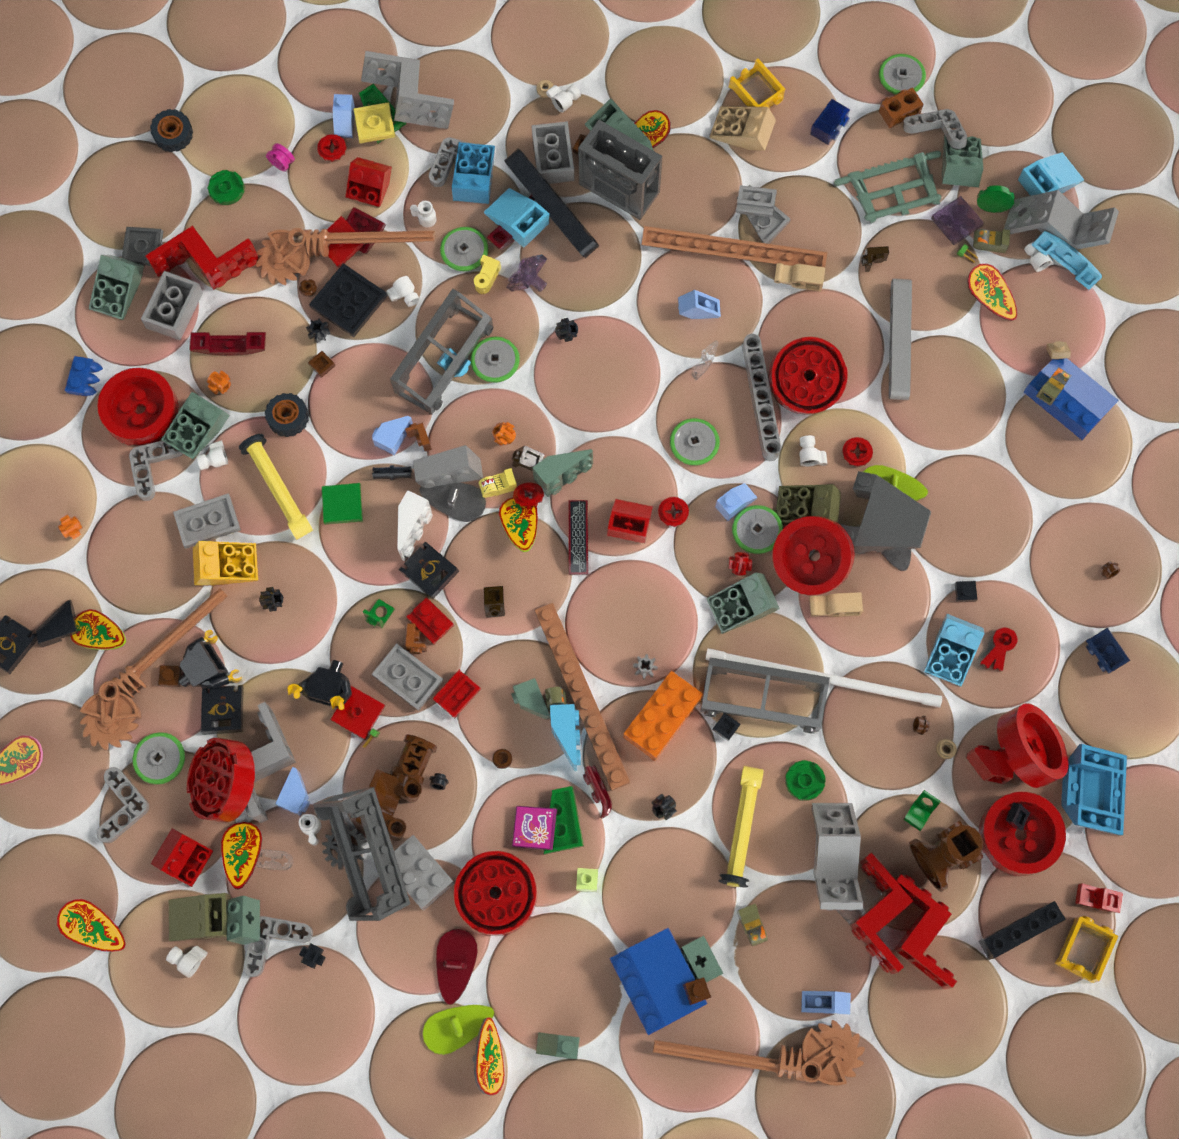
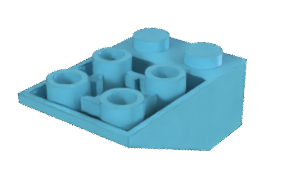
[1018,152,1084,196]
[484,188,549,248]
[924,614,984,687]
[550,704,581,771]

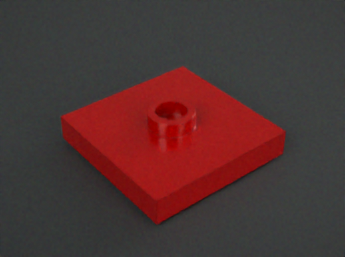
[327,216,366,268]
[330,686,385,740]

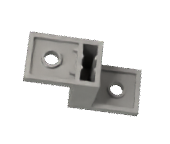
[361,51,454,129]
[1004,190,1119,250]
[245,702,296,823]
[812,803,863,911]

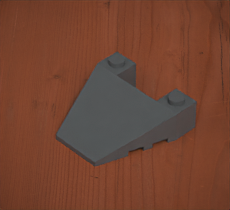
[841,471,931,554]

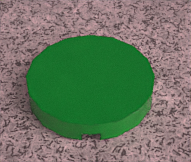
[207,170,245,205]
[977,185,1015,213]
[785,760,826,801]

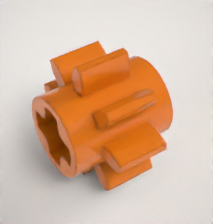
[207,370,231,395]
[492,421,516,445]
[58,515,83,540]

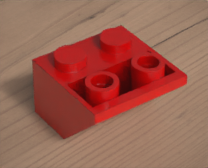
[345,157,392,207]
[607,499,653,544]
[966,745,1014,784]
[150,828,213,887]

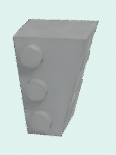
[413,445,483,488]

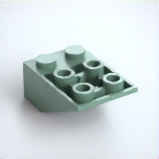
[585,98,651,143]
[942,135,984,188]
[89,255,144,320]
[161,392,230,459]
[532,449,593,497]
[706,572,780,634]

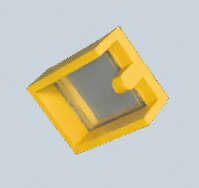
[728,58,785,109]
[1054,916,1118,983]

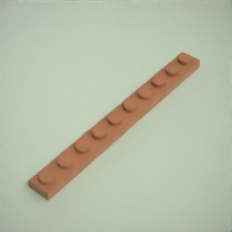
[641,226,828,268]
[535,603,630,791]

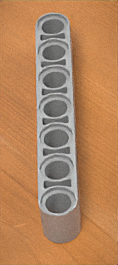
[889,278,912,400]
[742,334,781,461]

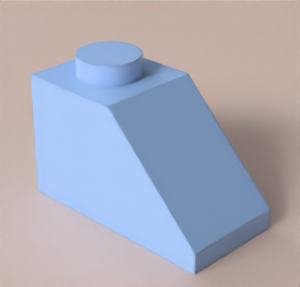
[333,94,355,138]
[678,290,721,319]
[372,416,413,456]
[716,483,757,521]
[275,767,310,816]
[801,991,851,1015]

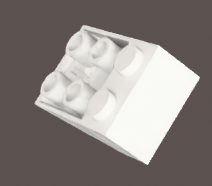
[398,490,433,561]

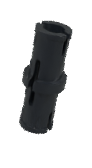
[372,465,412,480]

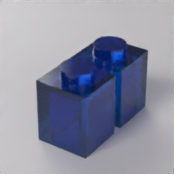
[810,99,850,145]

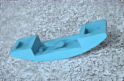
[1032,231,1102,290]

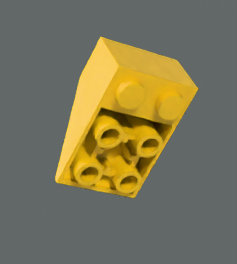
[193,541,258,586]

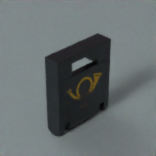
[398,542,459,600]
[0,615,37,674]
[201,685,244,735]

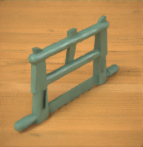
[834,151,942,224]

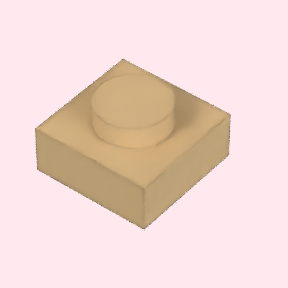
[1046,341,1071,359]

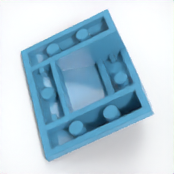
[1061,744,1127,836]

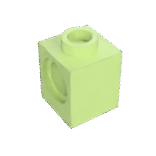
[576,868,598,892]

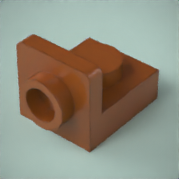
[405,423,432,452]
[405,623,427,654]

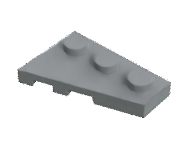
[737,185,790,244]

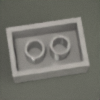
[531,121,574,184]
[141,271,203,340]
[394,835,455,911]

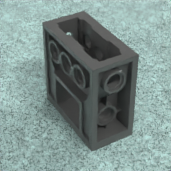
[578,120,663,220]

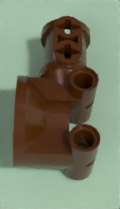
[355,734,437,841]
[909,821,983,892]

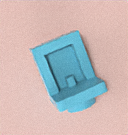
[437,348,471,377]

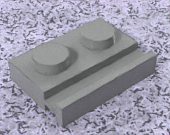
[736,185,777,218]

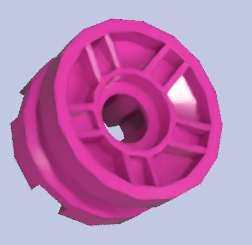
[266,143,295,172]

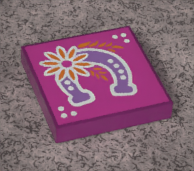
[512,806,557,850]

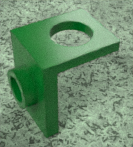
[363,599,395,628]
[903,790,941,831]

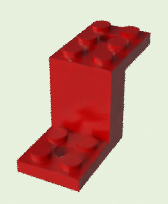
[145,225,259,290]
[850,852,913,974]
[894,875,957,989]

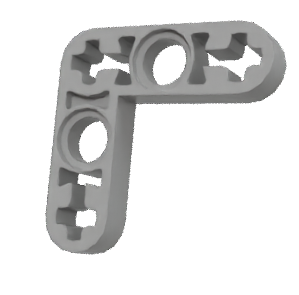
[903,109,967,149]
[429,137,468,187]
[129,441,183,501]
[97,767,149,843]
[244,916,313,977]

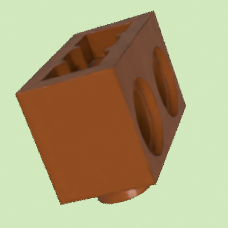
[879,87,924,129]

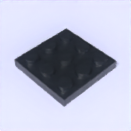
[309,263,388,337]

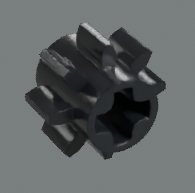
[306,318,330,343]
[555,318,578,342]
[259,587,284,612]
[651,794,677,820]
[299,943,326,969]

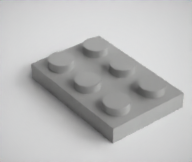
[173,493,241,549]
[372,644,443,711]

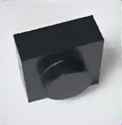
[955,581,978,602]
[712,713,741,741]
[1006,802,1030,831]

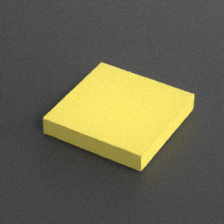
[353,102,395,143]

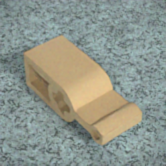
[774,263,825,292]
[809,592,863,617]

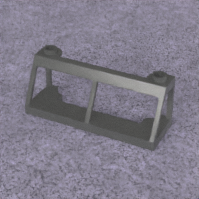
[390,289,494,415]
[700,657,830,734]
[313,787,410,921]

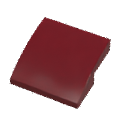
[346,206,386,254]

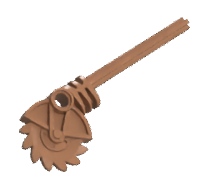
[256,228,436,285]
[80,588,228,750]
[653,1020,865,1086]

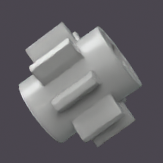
[633,654,658,680]

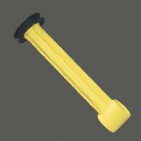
[239,434,313,540]
[718,766,764,888]

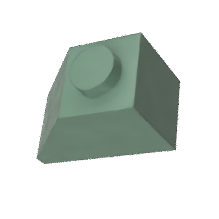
[511,678,550,720]
[536,1032,580,1059]

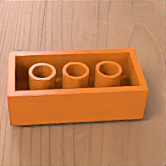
[623,671,704,761]

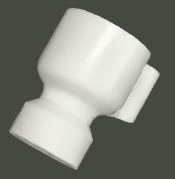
[546,85,581,113]
[410,201,437,228]
[1024,241,1057,272]
[386,276,420,307]
[799,435,827,467]
[197,440,228,470]
[299,814,321,845]
[166,946,208,978]

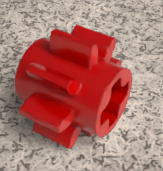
[728,552,752,576]

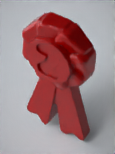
[980,627,1018,672]

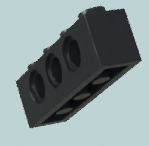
[978,901,1066,960]

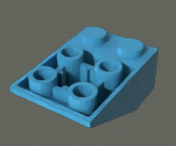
[452,142,495,204]

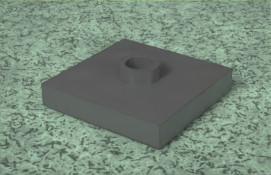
[122,227,164,266]

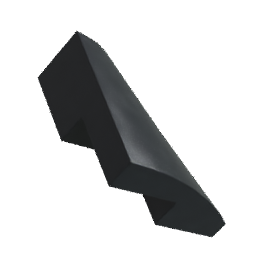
[36,600,79,647]

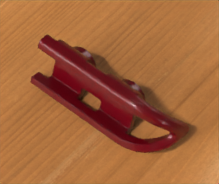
[583,765,612,819]

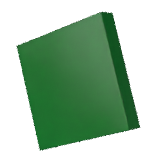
[322,483,363,525]

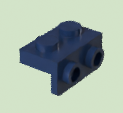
[1086,627,1131,674]

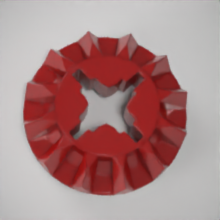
[317,134,347,162]
[842,437,873,467]
[513,482,544,509]
[658,497,689,527]

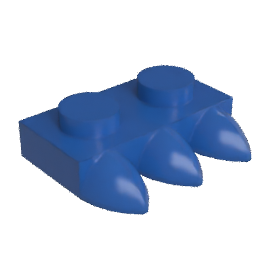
[65,356,103,396]

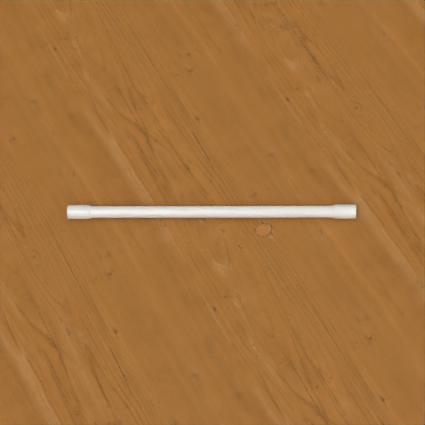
[705,648,942,708]

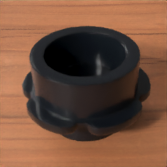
[429,773,449,790]

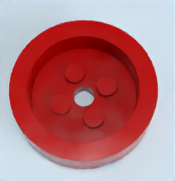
[768,337,848,415]
[97,368,179,446]
[773,516,855,595]
[997,703,1069,788]
[187,738,255,822]
[979,792,1066,876]
[454,851,537,936]

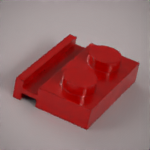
[406,597,454,645]
[433,669,481,719]

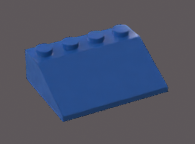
[1024,358,1119,440]
[609,928,708,1035]

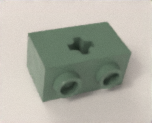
[227,896,260,945]
[681,936,724,983]

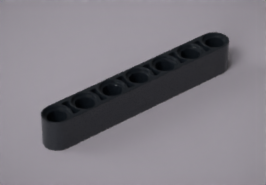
[504,148,599,259]

